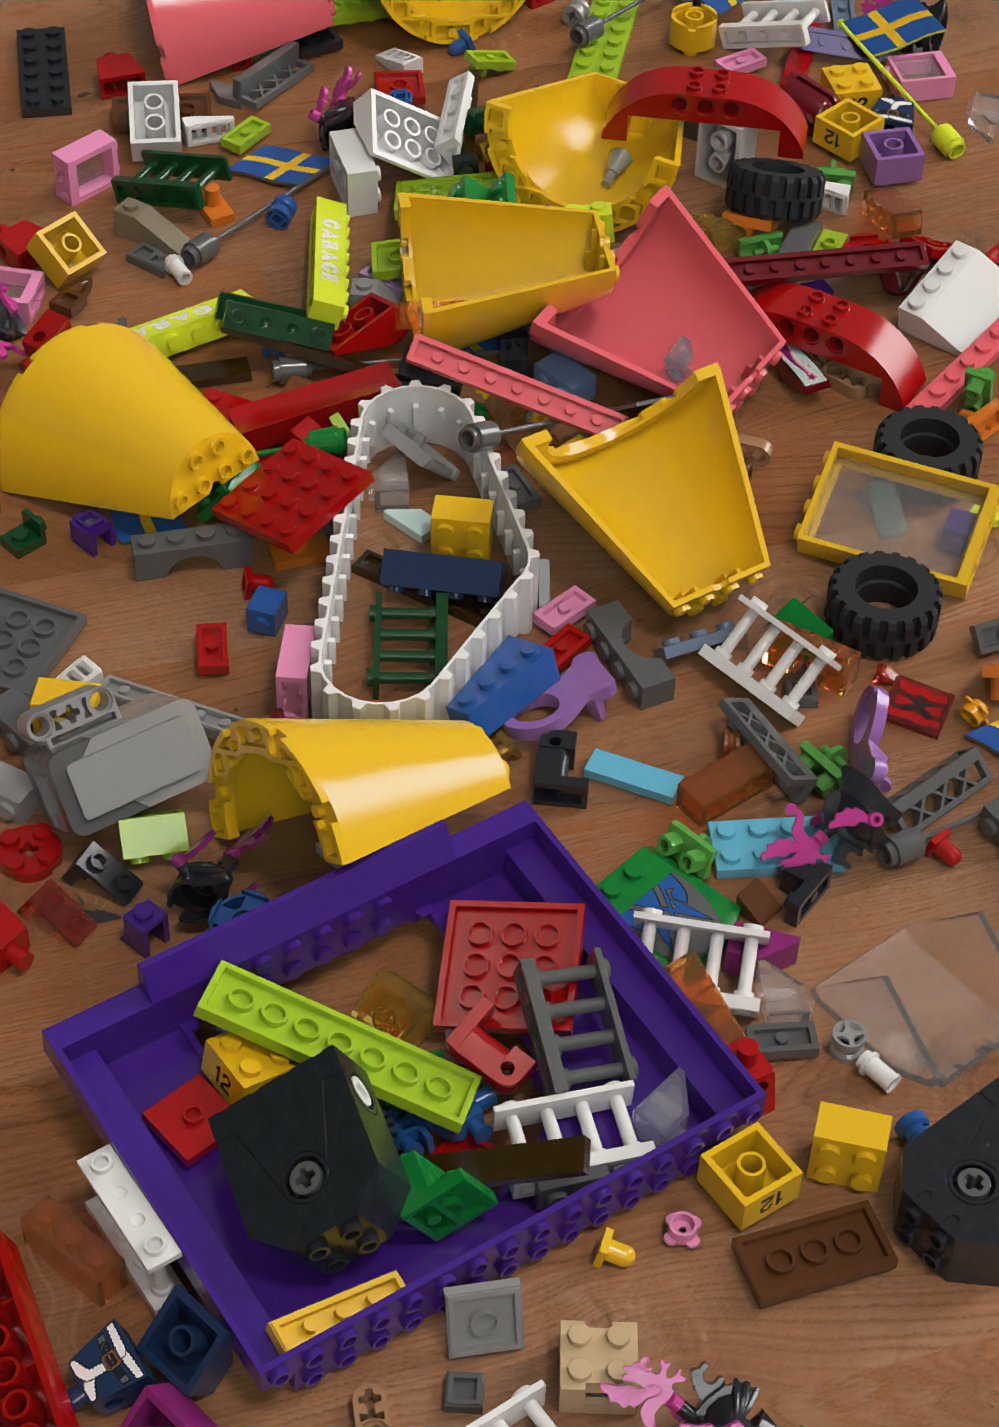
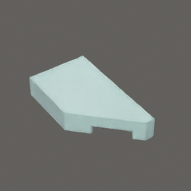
[383,509,431,544]

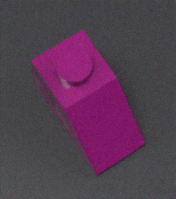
[723,921,801,980]

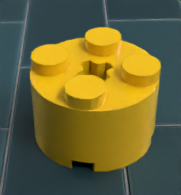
[669,2,718,56]

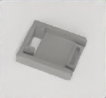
[380,422,460,481]

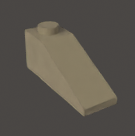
[113,197,192,256]

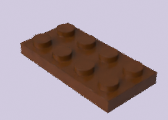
[112,92,213,134]
[731,1200,898,1308]

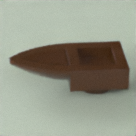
[49,277,93,318]

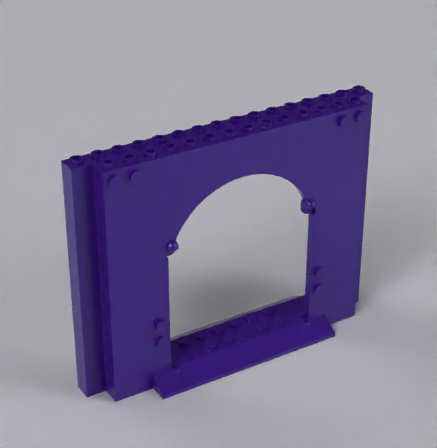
[42,800,767,1392]

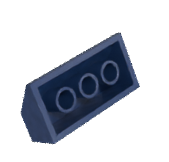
[380,548,509,604]

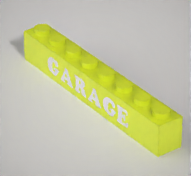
[306,196,350,330]
[130,289,253,357]

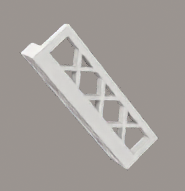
[434,71,475,167]

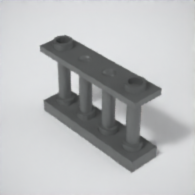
[513,947,639,1096]

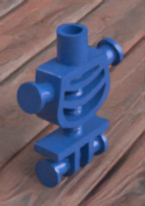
[386,1085,498,1156]

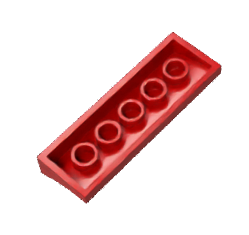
[227,361,402,451]

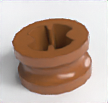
[722,728,740,757]

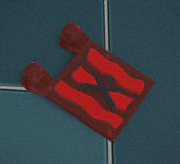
[872,663,956,740]

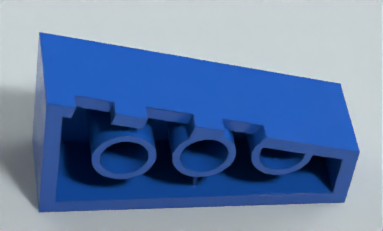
[446,635,561,736]

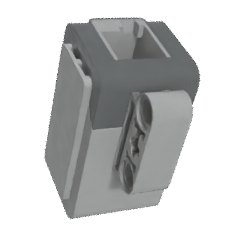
[17,684,212,836]

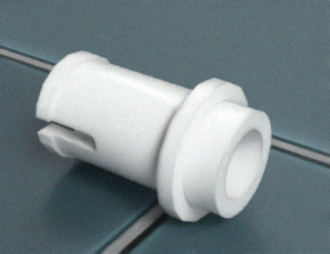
[164,254,193,286]
[855,1050,902,1093]

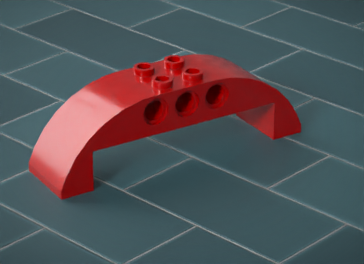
[601,66,808,159]
[749,282,927,412]

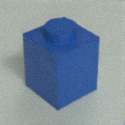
[246,585,288,637]

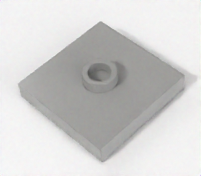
[443,1277,525,1359]

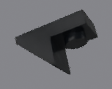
[779,863,833,928]

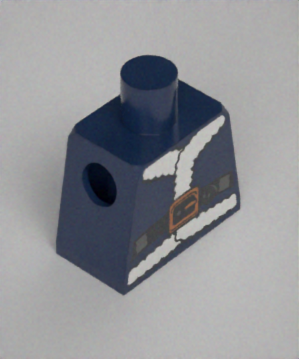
[871,96,914,131]
[67,1318,159,1417]

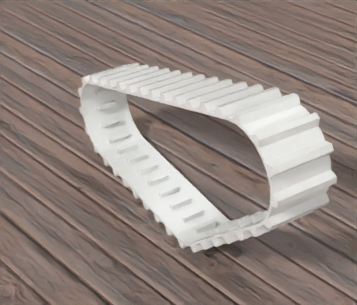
[310,380,540,720]

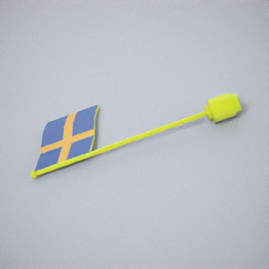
[836,0,966,159]

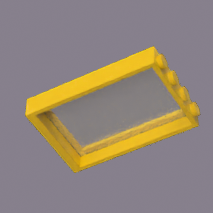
[793,441,999,599]

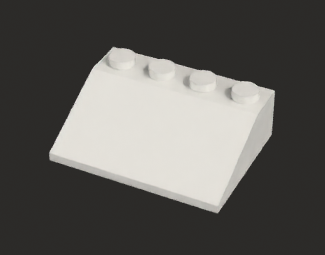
[353,88,453,178]
[898,240,999,357]

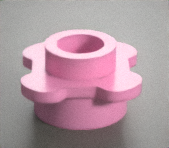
[663,1211,702,1249]

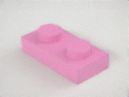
[714,47,767,73]
[532,585,596,636]

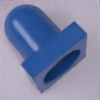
[448,28,476,56]

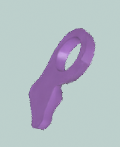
[503,652,617,741]
[849,685,891,792]

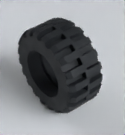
[725,157,826,222]
[873,405,983,508]
[824,551,943,661]

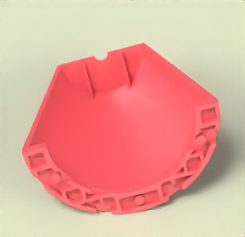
[146,0,336,85]
[529,185,787,415]

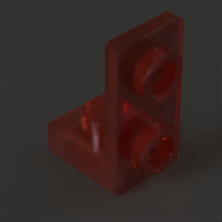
[16,878,97,948]

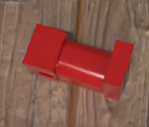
[445,996,536,1095]

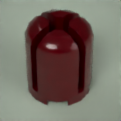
[782,70,841,137]

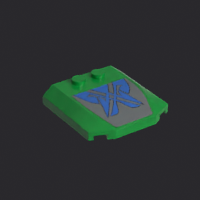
[596,846,741,982]

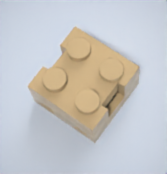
[558,1320,639,1415]

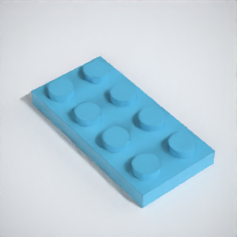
[707,816,846,879]

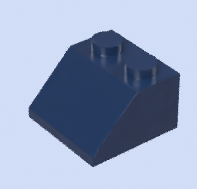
[136,1285,233,1397]

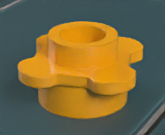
[959,695,989,727]

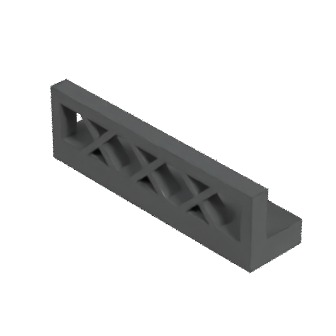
[233,41,314,110]
[718,698,819,804]
[888,746,994,832]

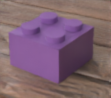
[859,127,925,186]

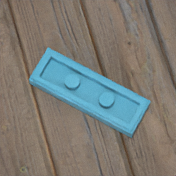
[583,748,684,805]

